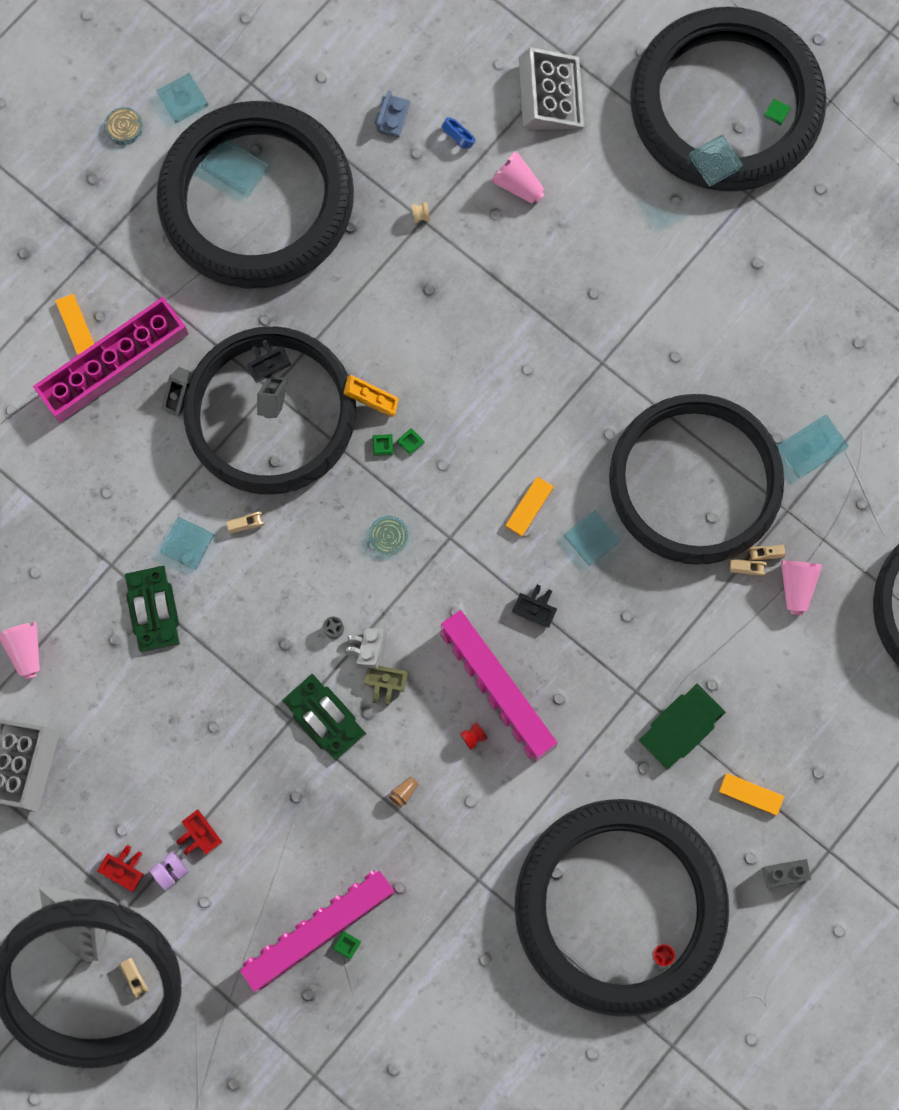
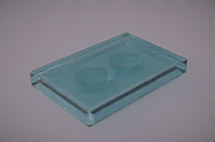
[200,140,269,198]
[777,414,849,479]

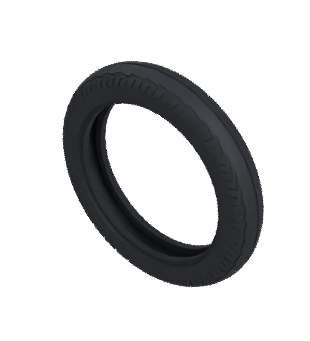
[630,7,826,191]
[157,101,354,289]
[515,799,729,1017]

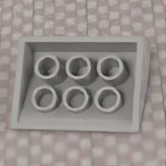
[519,47,584,130]
[0,719,60,812]
[39,885,106,961]

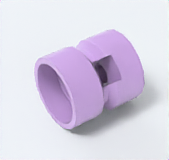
[149,851,189,891]

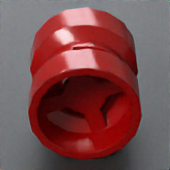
[460,722,488,750]
[652,944,675,966]

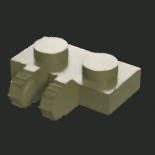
[364,666,408,706]

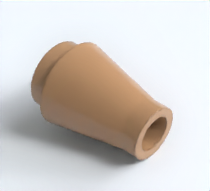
[389,776,419,807]

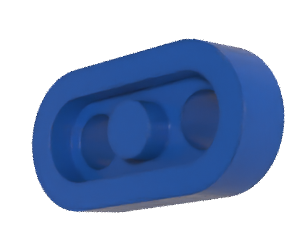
[442,117,476,149]

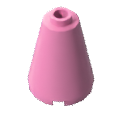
[491,151,545,204]
[781,560,822,615]
[0,621,40,679]

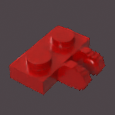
[176,809,223,856]
[97,845,144,892]

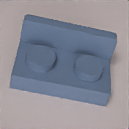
[375,90,410,138]

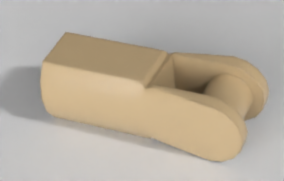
[226,512,264,534]
[747,544,785,561]
[729,559,767,577]
[119,958,149,998]

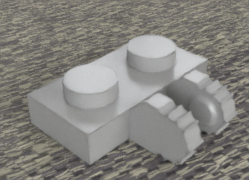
[344,628,386,669]

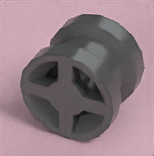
[323,616,344,639]

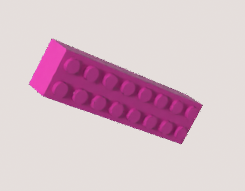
[33,297,189,424]
[440,610,558,762]
[240,870,396,992]

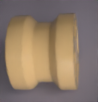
[411,202,430,223]

